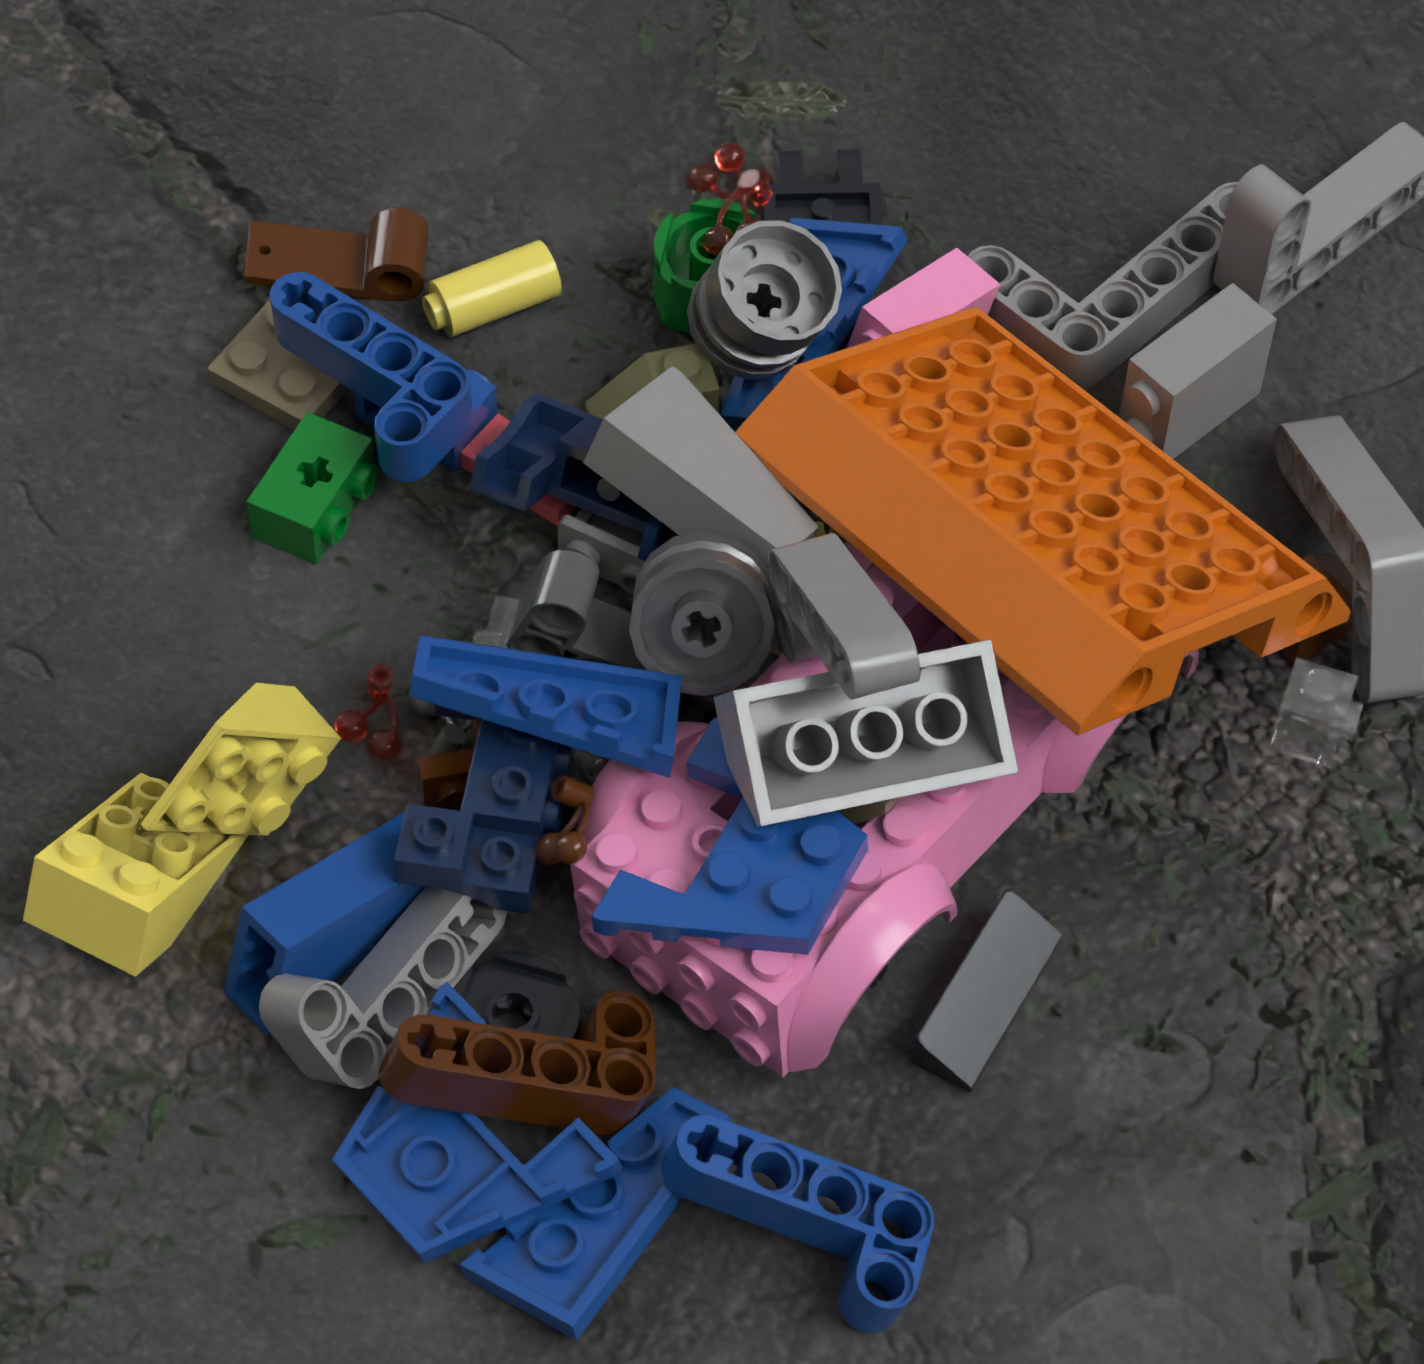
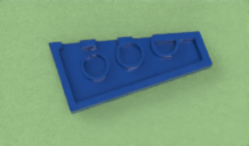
[720,218,907,430]
[409,635,682,778]
[460,1087,731,1341]

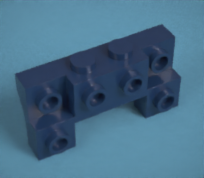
[469,392,679,561]
[394,643,575,914]

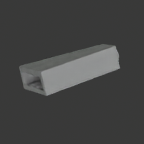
[583,366,819,570]

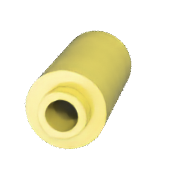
[422,240,562,337]

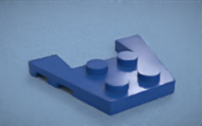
[591,718,868,955]
[332,981,623,1263]

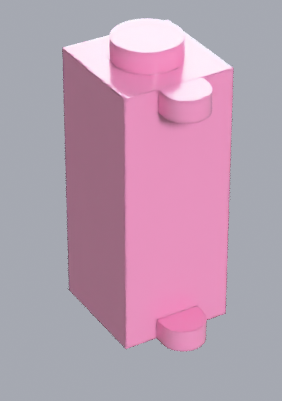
[847,248,1000,348]

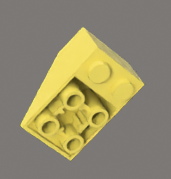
[141,683,341,836]
[23,773,248,977]

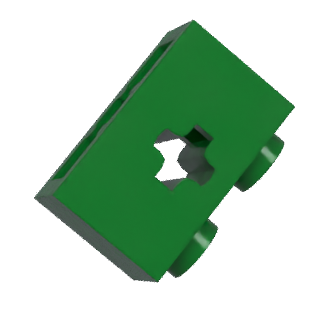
[246,412,379,565]

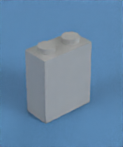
[1119,283,1277,459]

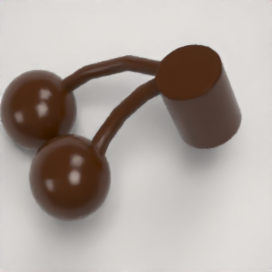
[536,775,594,865]

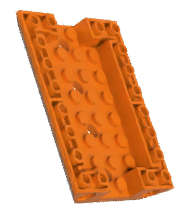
[735,307,1351,736]

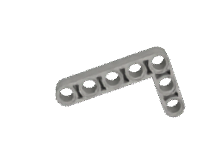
[1213,122,1424,314]
[968,182,1238,391]
[1275,415,1424,704]

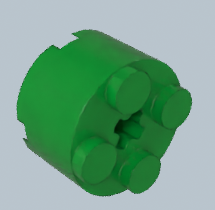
[653,199,757,334]

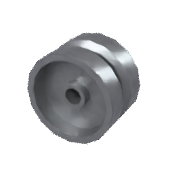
[629,531,775,696]

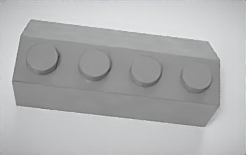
[714,640,1019,827]

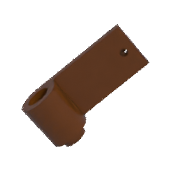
[243,207,429,301]

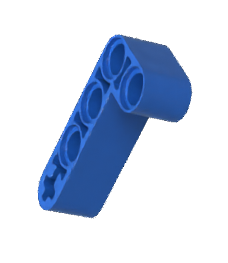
[270,272,473,482]
[661,1114,934,1333]

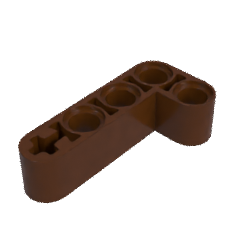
[378,991,656,1136]

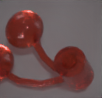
[688,143,774,205]
[703,169,773,255]
[334,664,402,761]

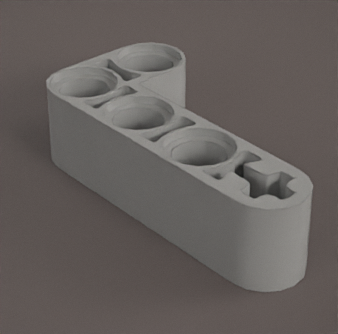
[768,533,920,700]
[259,886,507,1089]

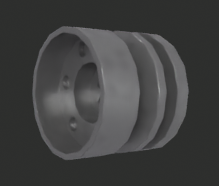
[687,220,842,379]

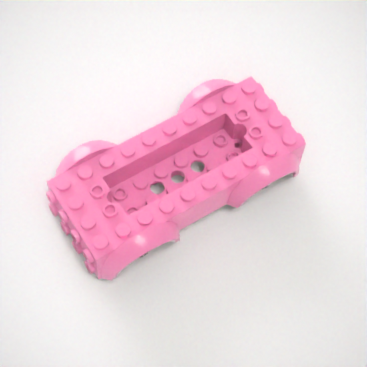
[570,541,1199,1078]

